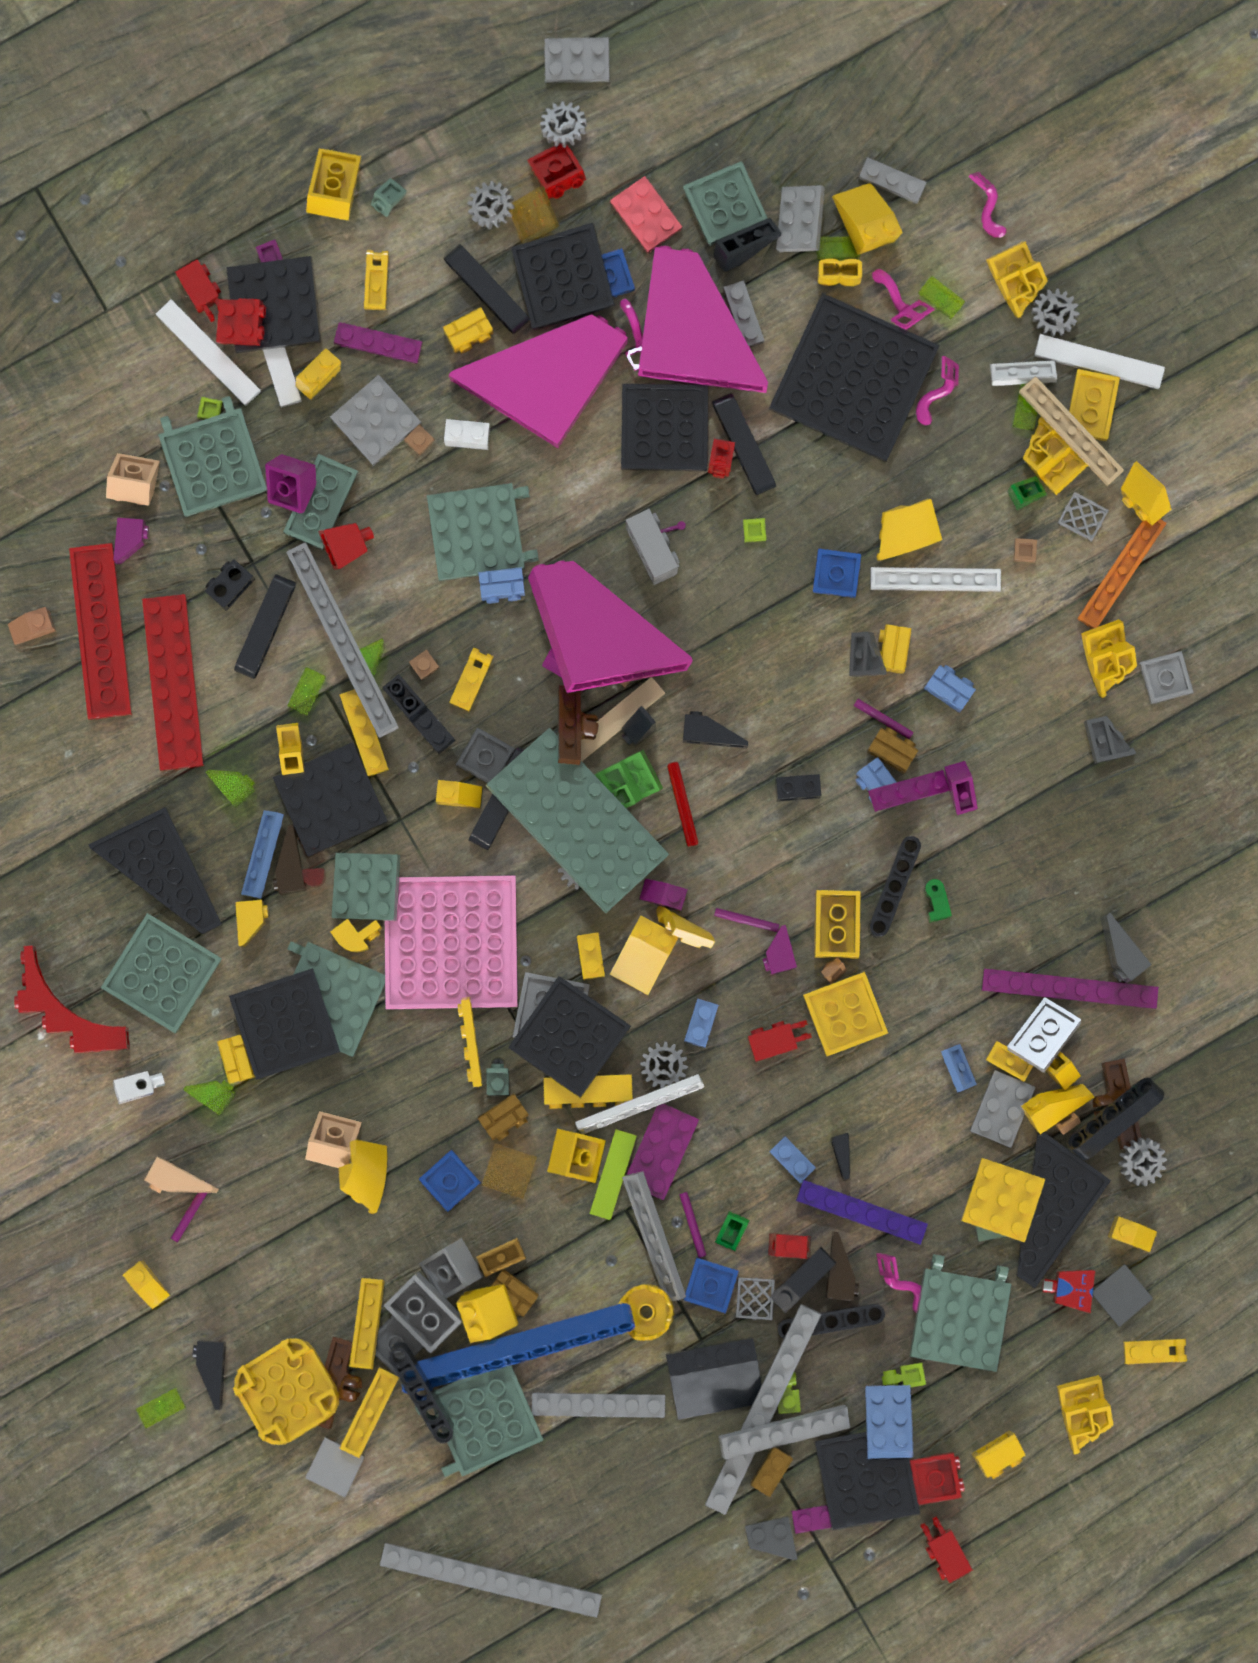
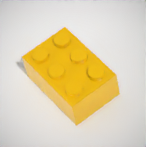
[814,890,860,959]

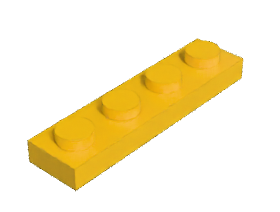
[340,689,389,777]
[457,997,483,1087]
[349,1278,385,1370]
[339,1368,399,1458]

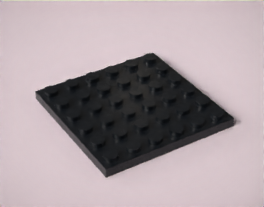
[769,293,940,462]

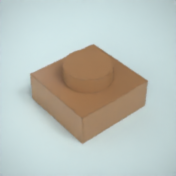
[404,425,435,456]
[1013,538,1037,563]
[409,650,439,680]
[821,957,847,985]
[1055,1112,1081,1135]

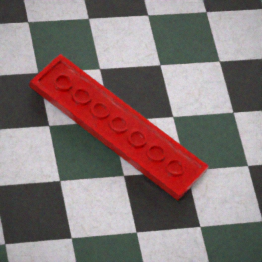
[69,543,132,720]
[142,594,204,771]

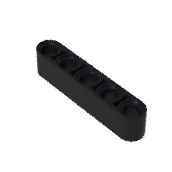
[443,244,530,334]
[712,393,776,496]
[234,574,296,679]
[468,747,524,850]
[868,836,921,938]
[1067,1077,1165,1160]
[777,1304,885,1339]
[389,1342,454,1443]

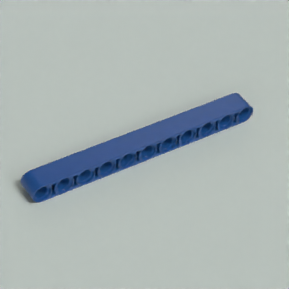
[400,1303,635,1394]

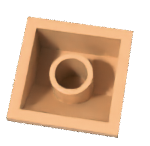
[106,453,160,506]
[305,1111,362,1168]

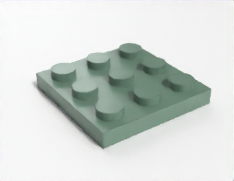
[683,161,768,246]
[332,853,400,921]

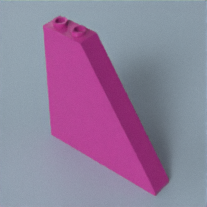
[638,246,768,393]
[449,314,628,448]
[528,560,693,693]

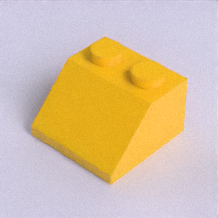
[1121,461,1172,525]
[547,1129,606,1183]
[456,1284,518,1343]
[972,1431,1025,1479]

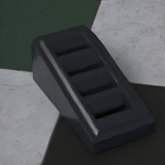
[830,1133,850,1180]

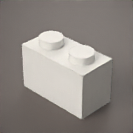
[444,419,490,450]

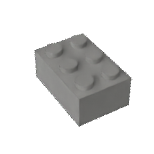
[626,509,680,585]
[384,1271,463,1353]

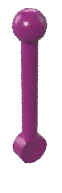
[660,521,686,533]

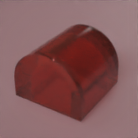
[302,868,326,888]

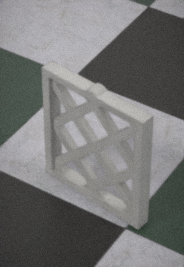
[1058,492,1109,542]
[736,1277,775,1320]

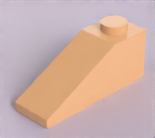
[145,1157,219,1193]

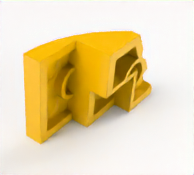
[986,241,1048,318]
[1023,417,1088,495]
[877,499,942,560]
[1081,619,1137,698]
[656,906,715,948]
[339,1140,387,1214]
[1057,1375,1113,1455]

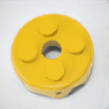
[618,1284,674,1341]

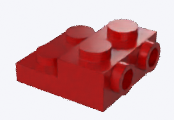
[527,143,586,199]
[216,298,266,346]
[909,1452,965,1505]

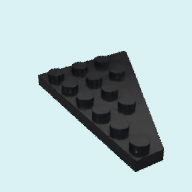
[88,807,223,934]
[1016,1132,1111,1288]

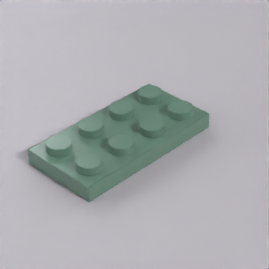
[283,454,358,550]

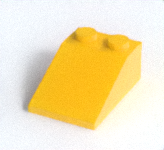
[306,148,361,221]
[832,183,903,255]
[610,916,679,995]

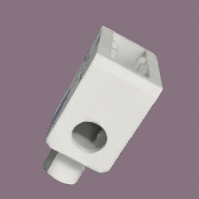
[113,1071,165,1104]

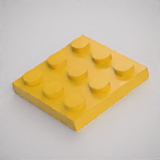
[803,972,888,1057]
[961,1158,1045,1242]

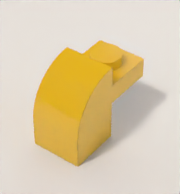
[276,723,304,775]
[330,919,382,953]

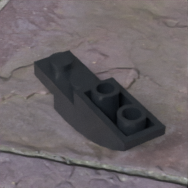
[382,674,456,754]

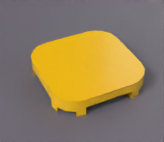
[233,1338,339,1445]

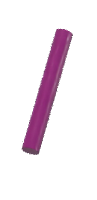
[854,699,914,739]
[714,908,779,932]
[171,1181,210,1243]
[679,1192,707,1258]

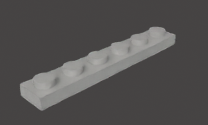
[622,1171,686,1301]
[532,1393,665,1418]
[719,1405,850,1459]

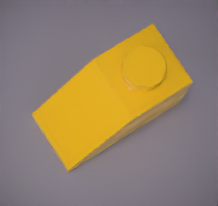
[436,780,483,809]
[235,900,269,947]
[1046,1052,1081,1090]
[1108,1216,1157,1252]
[123,1260,170,1309]

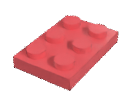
[610,176,682,254]

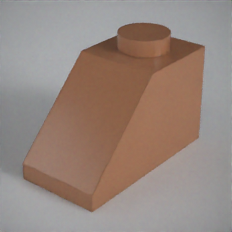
[8,607,56,645]

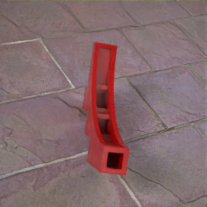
[14,945,130,1053]

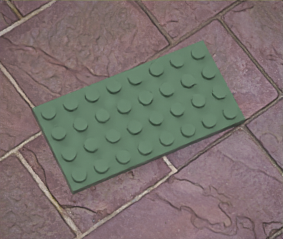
[486,728,669,914]

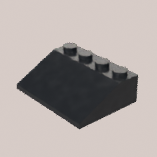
[666,1337,762,1420]

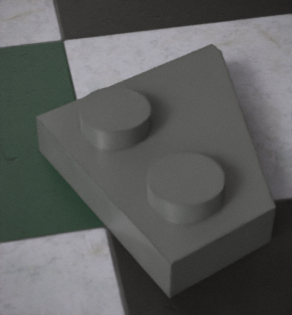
[849,631,886,677]
[1084,716,1136,764]
[745,1516,797,1560]

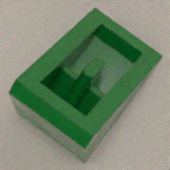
[1007,476,1047,510]
[715,1211,750,1251]

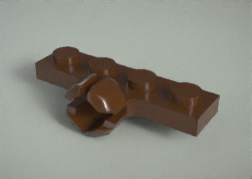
[558,685,599,765]
[1092,1058,1142,1149]
[317,1337,362,1429]

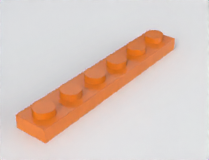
[1077,519,1167,629]

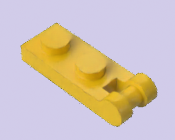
[364,250,389,310]
[449,648,494,712]
[1123,1339,1187,1364]

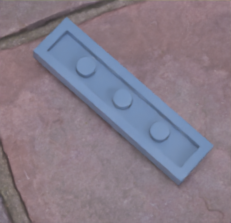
[241,810,284,899]

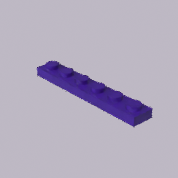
[795,1180,928,1245]

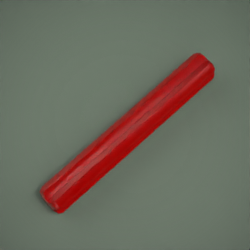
[667,762,698,847]

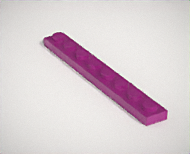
[981,968,1159,1009]

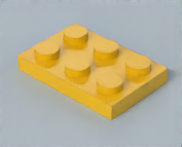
[1069,369,1120,441]

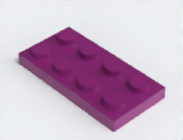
[623,1104,699,1200]

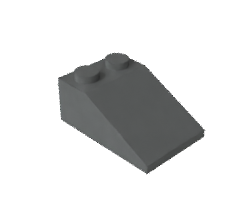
[1101,913,1152,983]

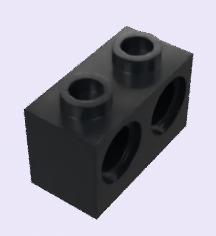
[205,559,255,612]
[775,774,822,802]

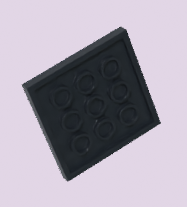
[511,222,616,330]
[226,256,321,353]
[621,384,708,472]
[273,742,388,857]
[229,968,340,1080]
[508,976,631,1099]
[815,1432,920,1531]

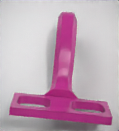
[969,172,1007,238]
[872,269,934,330]
[620,298,643,371]
[916,356,959,425]
[876,1253,921,1313]

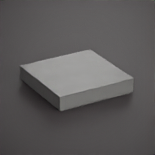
[1139,651,1193,704]
[305,1437,365,1497]

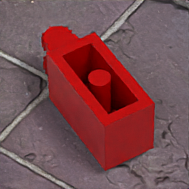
[175,259,222,322]
[708,439,735,478]
[747,1020,812,1062]
[920,1516,973,1583]

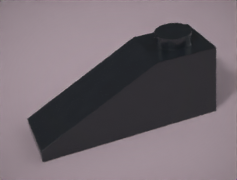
[713,218,782,272]
[621,706,656,747]
[682,711,748,749]
[770,1247,836,1313]
[192,1340,226,1410]

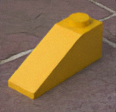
[1021,1084,1094,1135]

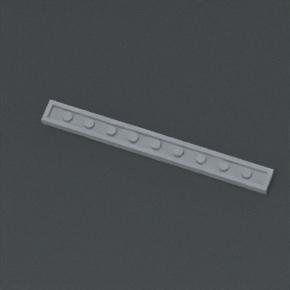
[287,542,399,738]
[705,1304,821,1514]
[380,1543,602,1618]

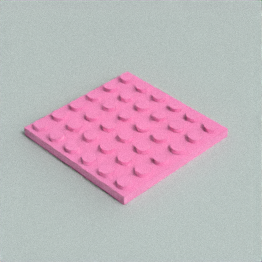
[385,876,518,1009]

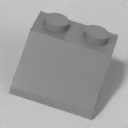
[419,1238,484,1298]

